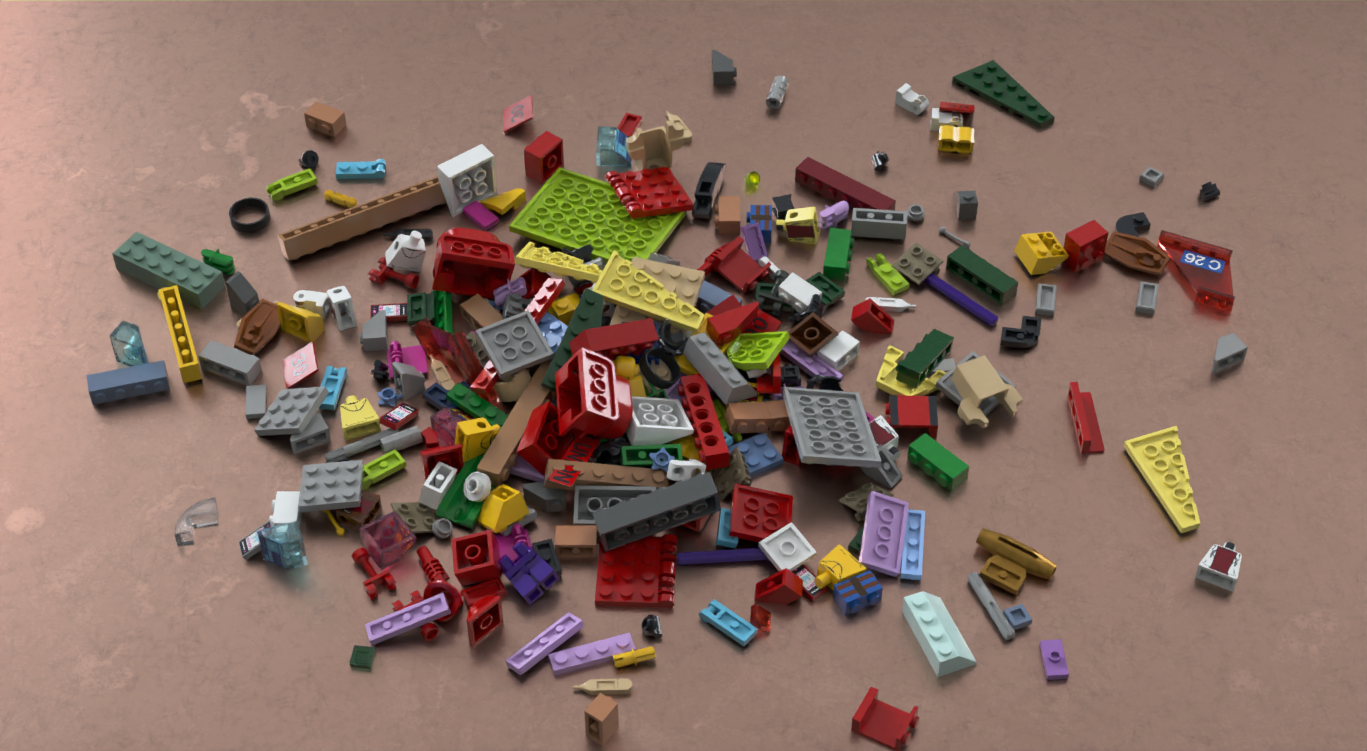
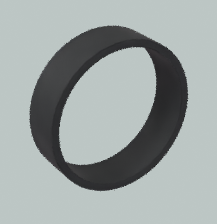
[229,197,270,232]
[639,347,681,389]

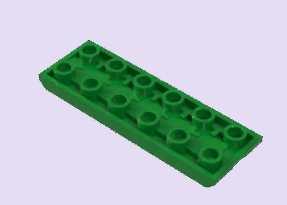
[436,438,497,529]

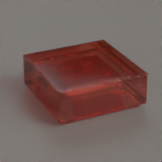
[750,603,771,632]

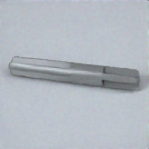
[325,428,399,463]
[968,572,1015,640]

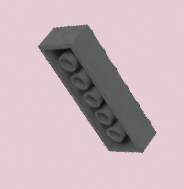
[593,472,721,552]

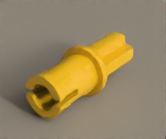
[613,646,656,668]

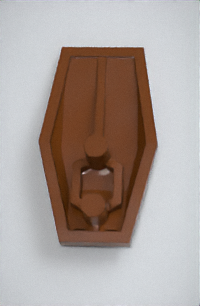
[1104,231,1170,276]
[234,299,280,355]

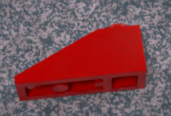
[706,301,759,346]

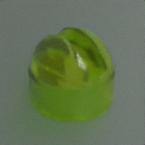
[745,171,760,186]

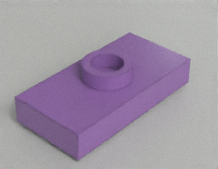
[740,223,769,261]
[1040,639,1069,680]

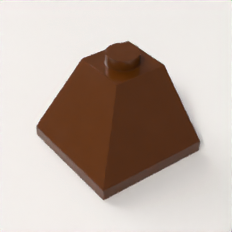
[788,313,839,357]

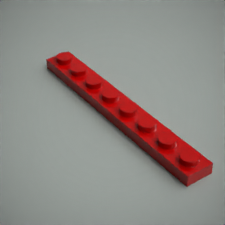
[470,278,566,394]

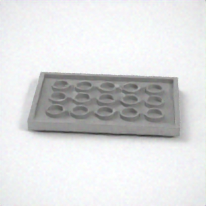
[782,387,882,468]

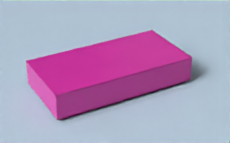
[462,200,499,231]

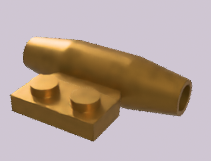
[976,528,1057,595]

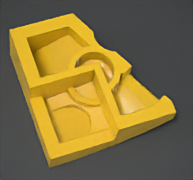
[478,188,526,215]

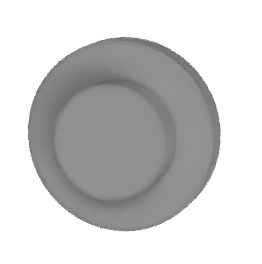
[907,205,925,221]
[432,518,452,538]

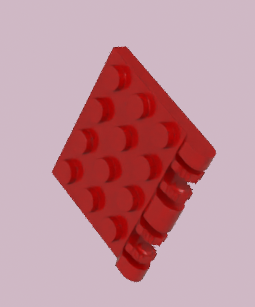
[605,167,694,218]
[595,534,678,608]

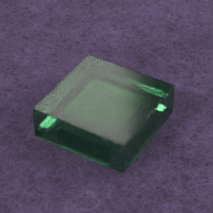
[350,645,376,669]

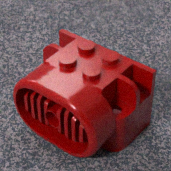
[432,227,515,299]
[555,348,633,439]

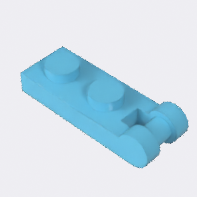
[336,159,386,179]
[319,366,347,410]
[699,600,758,646]

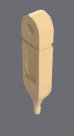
[665,111,692,142]
[429,354,455,391]
[573,678,632,695]

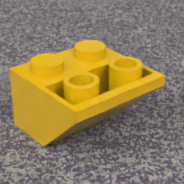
[1014,232,1069,275]
[478,484,530,533]

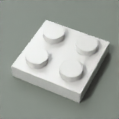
[758,522,817,571]

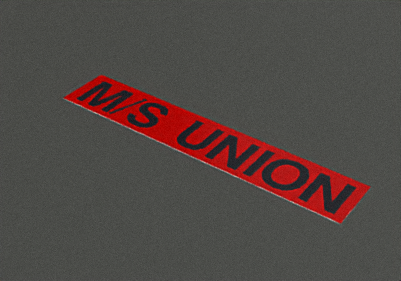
[548,434,602,487]

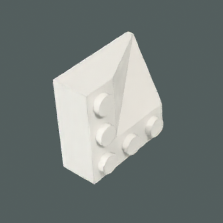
[437,144,497,217]
[626,396,694,446]

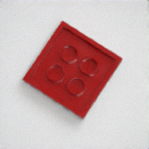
[729,483,793,542]

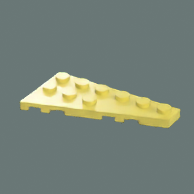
[515,242,602,284]
[592,250,705,333]
[1123,426,1200,533]

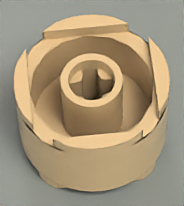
[493,369,532,402]

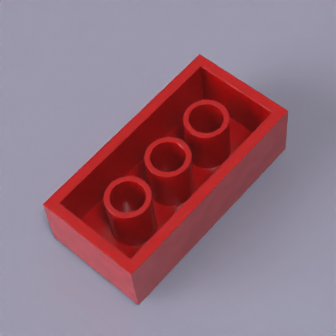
[569,318,659,360]

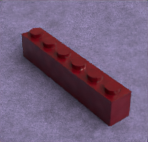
[795,157,896,211]

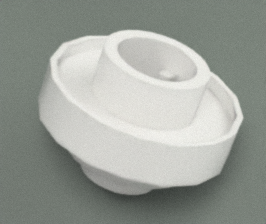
[464,472,491,502]

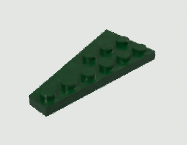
[952,60,1055,128]
[541,288,603,392]

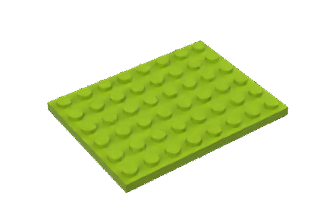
[509,167,686,264]

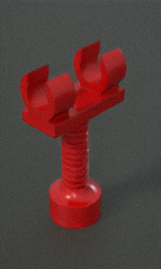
[368,257,419,289]
[352,547,396,599]
[392,590,439,641]

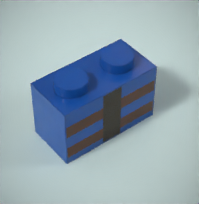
[746,205,772,243]
[833,570,883,615]

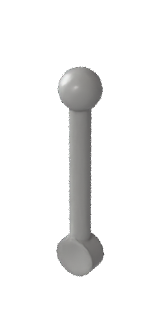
[939,227,971,248]

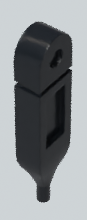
[383,229,433,241]

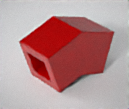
[421,426,439,449]

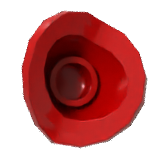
[423,580,463,622]

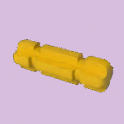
[324,190,357,208]

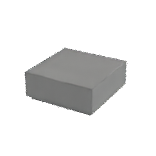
[1139,167,1165,188]

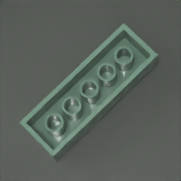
[112,232,225,310]

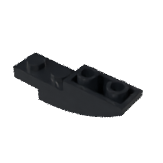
[692,162,726,219]

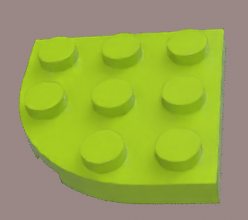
[727,331,790,371]

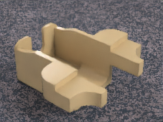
[626,120,685,171]
[951,355,1023,428]

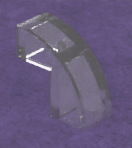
[174,498,219,546]

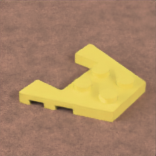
[875,345,946,396]

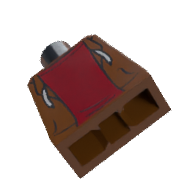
[335,491,382,535]

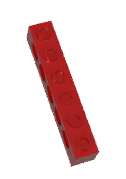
[678,374,729,470]

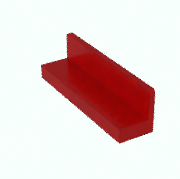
[757,352,781,393]
[1068,382,1105,454]

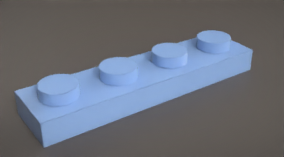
[901,509,925,580]

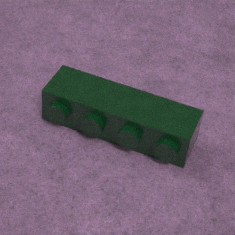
[946,245,1018,306]
[896,329,954,388]

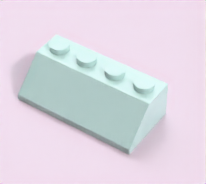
[902,591,977,677]

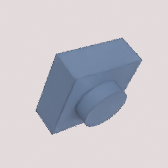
[1003,604,1032,630]

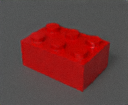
[516,401,574,476]

